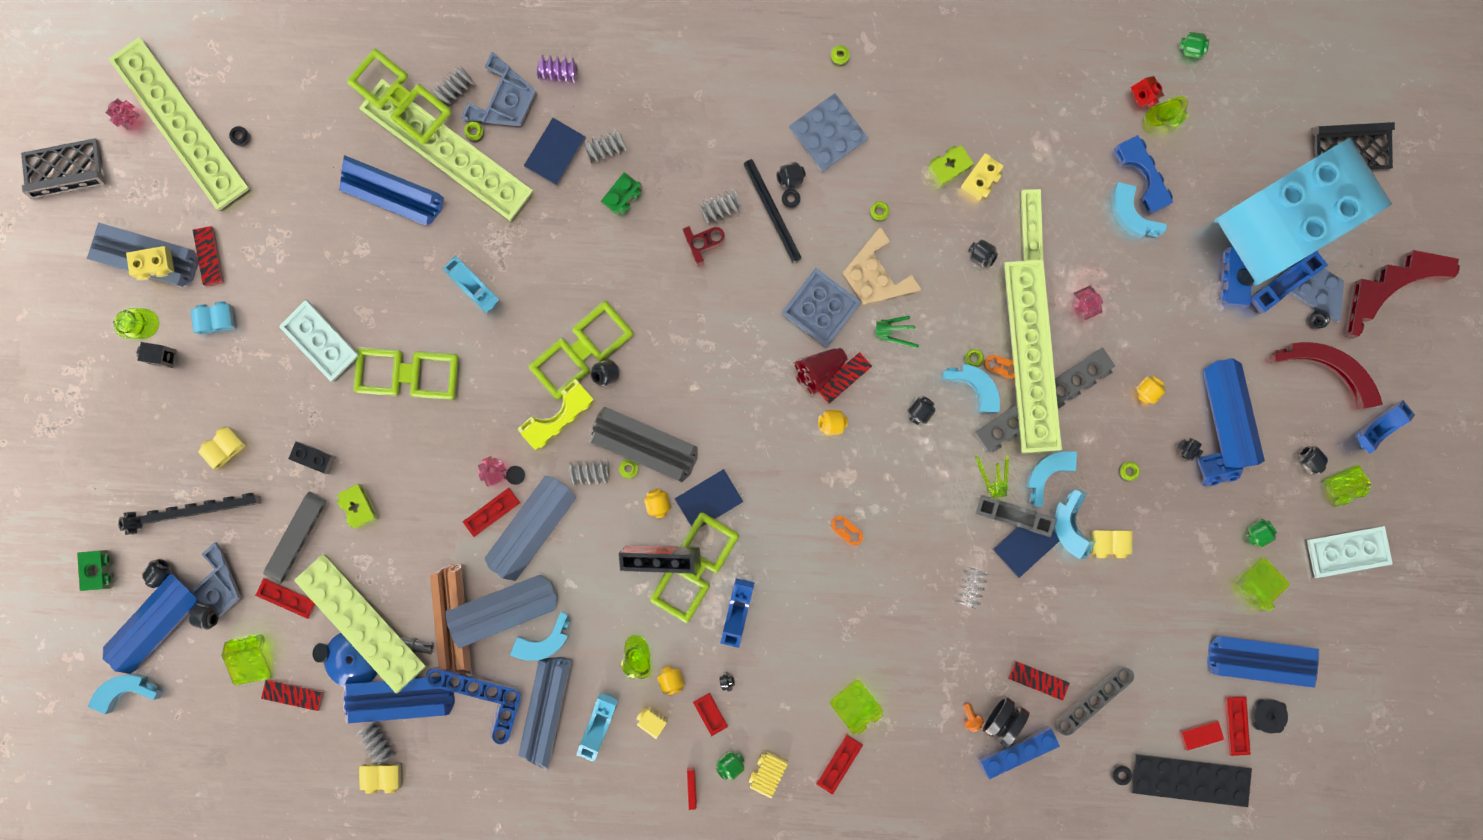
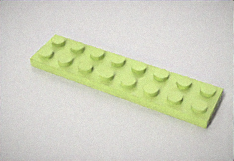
[294,554,426,693]

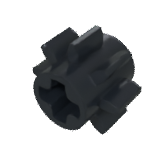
[1177,437,1203,461]
[118,511,143,535]

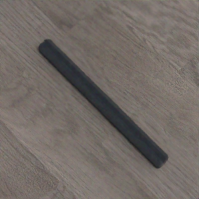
[744,159,801,263]

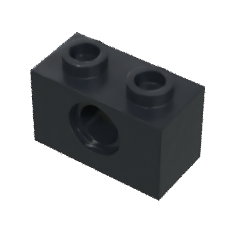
[136,342,176,368]
[288,441,336,474]

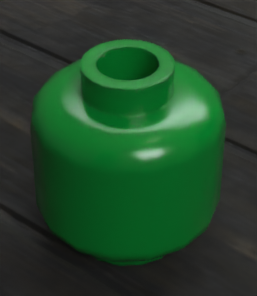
[1180,32,1210,58]
[1247,519,1277,548]
[715,751,745,781]

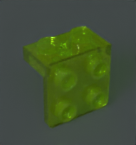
[1236,558,1290,612]
[221,634,271,686]
[830,680,884,735]

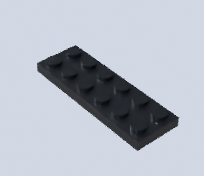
[1130,753,1252,807]

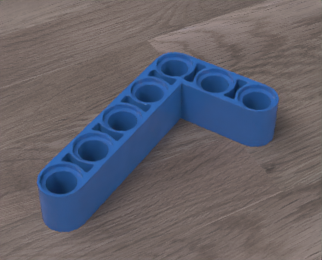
[426,667,521,744]

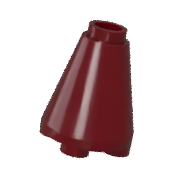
[793,348,848,395]

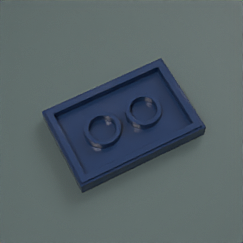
[524,118,586,186]
[674,469,743,528]
[992,526,1060,578]

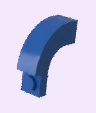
[1356,400,1415,454]
[720,578,755,648]

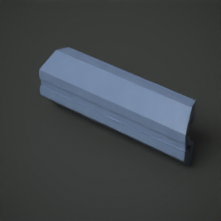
[87,222,199,287]
[484,476,576,581]
[445,575,557,648]
[518,657,572,771]

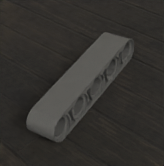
[263,491,327,584]
[1054,666,1134,736]

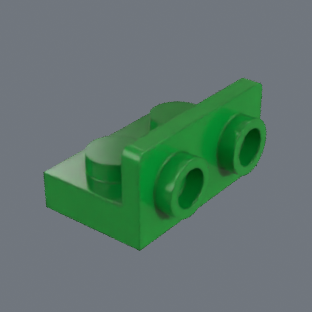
[601,172,642,216]

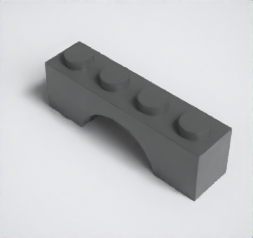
[975,495,1057,537]

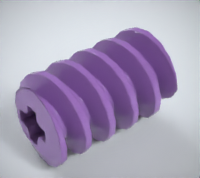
[537,55,578,82]

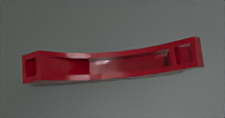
[1269,342,1383,410]

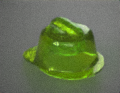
[1144,96,1189,127]
[113,308,159,339]
[621,635,651,680]

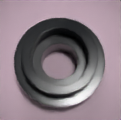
[229,126,249,145]
[782,189,801,208]
[1310,309,1330,328]
[719,672,735,692]
[1112,765,1132,785]

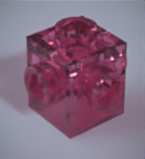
[105,98,140,129]
[1073,285,1103,320]
[477,456,507,487]

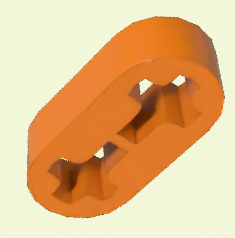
[983,355,1015,379]
[831,516,863,546]

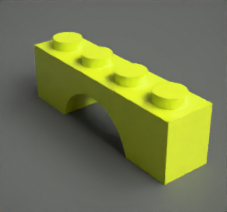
[518,379,594,450]

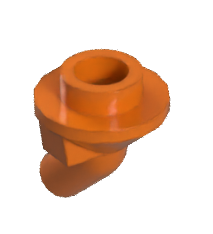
[964,703,985,732]

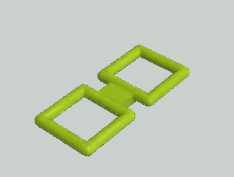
[347,49,452,144]
[529,301,634,399]
[353,347,459,399]
[650,513,739,623]

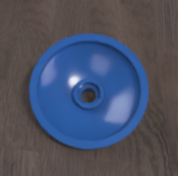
[324,633,378,687]

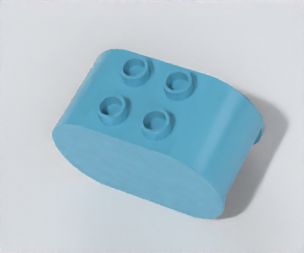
[1213,138,1392,286]

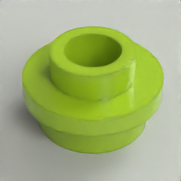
[831,45,850,64]
[464,121,483,141]
[870,201,889,221]
[965,349,984,368]
[619,459,638,478]
[1120,462,1140,481]

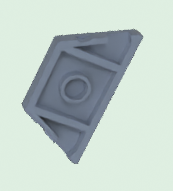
[1290,268,1344,323]

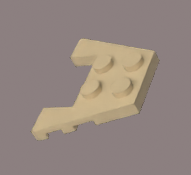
[842,227,921,305]

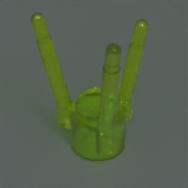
[975,456,1009,498]

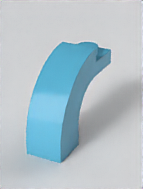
[1111,182,1167,238]
[442,255,499,313]
[941,364,1000,414]
[1026,451,1077,508]
[1055,489,1095,559]
[510,611,571,661]
[88,674,163,714]
[576,693,618,762]

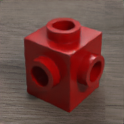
[1130,76,1165,108]

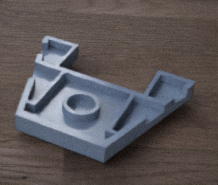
[461,52,537,126]
[191,542,241,617]

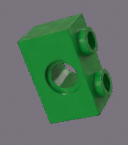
[77,550,112,591]

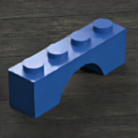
[1114,135,1173,216]
[1251,251,1328,314]
[978,726,1060,779]

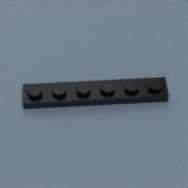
[140,493,261,524]

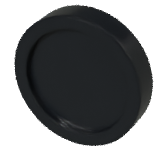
[506,466,525,485]
[312,643,330,663]

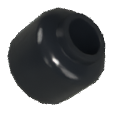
[776,162,806,189]
[968,239,998,268]
[591,359,619,387]
[907,395,936,425]
[1298,446,1328,474]
[142,559,172,588]
[188,603,219,630]

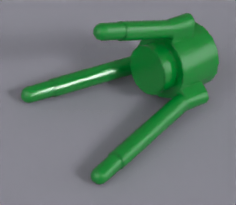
[876,316,919,348]

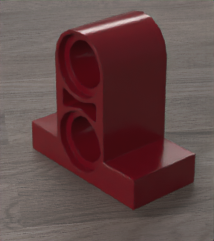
[683,226,725,267]

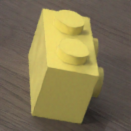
[961,153,1004,200]
[126,246,174,280]

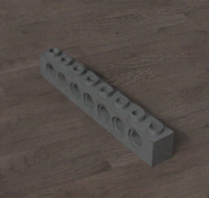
[973,347,1116,453]

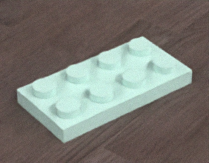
[279,300,359,382]
[1307,526,1393,578]

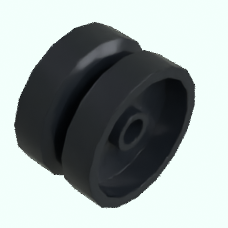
[983,696,1030,747]

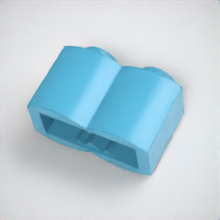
[190,301,235,334]

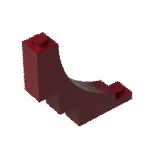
[1346,250,1460,338]

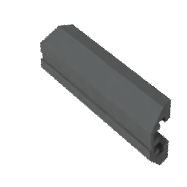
[589,407,697,482]

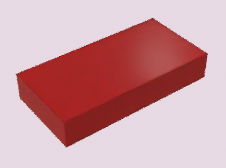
[693,692,728,736]
[1180,720,1224,751]
[687,768,697,810]

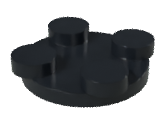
[1252,699,1288,734]

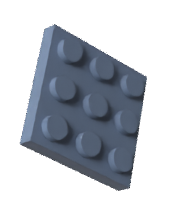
[789,93,868,173]
[781,268,861,348]

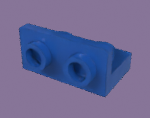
[1197,453,1243,486]

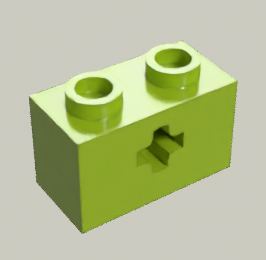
[928,145,974,187]
[337,484,379,529]

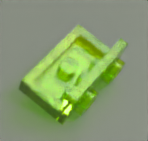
[1323,465,1371,507]

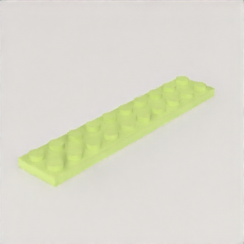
[109,37,250,211]
[359,79,533,222]
[1004,259,1062,453]

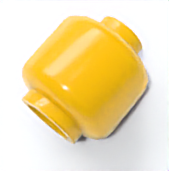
[1137,375,1166,404]
[818,410,848,435]
[644,488,671,518]
[657,666,685,696]

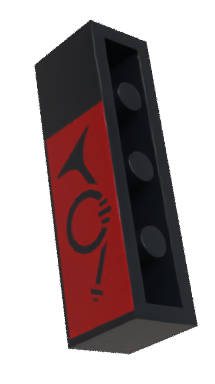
[619,545,701,574]

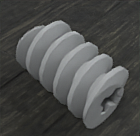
[431,66,474,105]
[585,129,627,164]
[699,188,741,224]
[569,459,610,486]
[355,721,396,765]

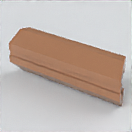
[430,564,472,675]

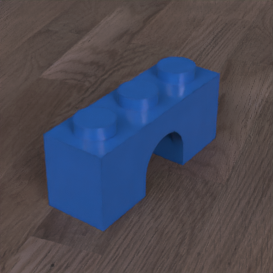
[1220,246,1252,308]

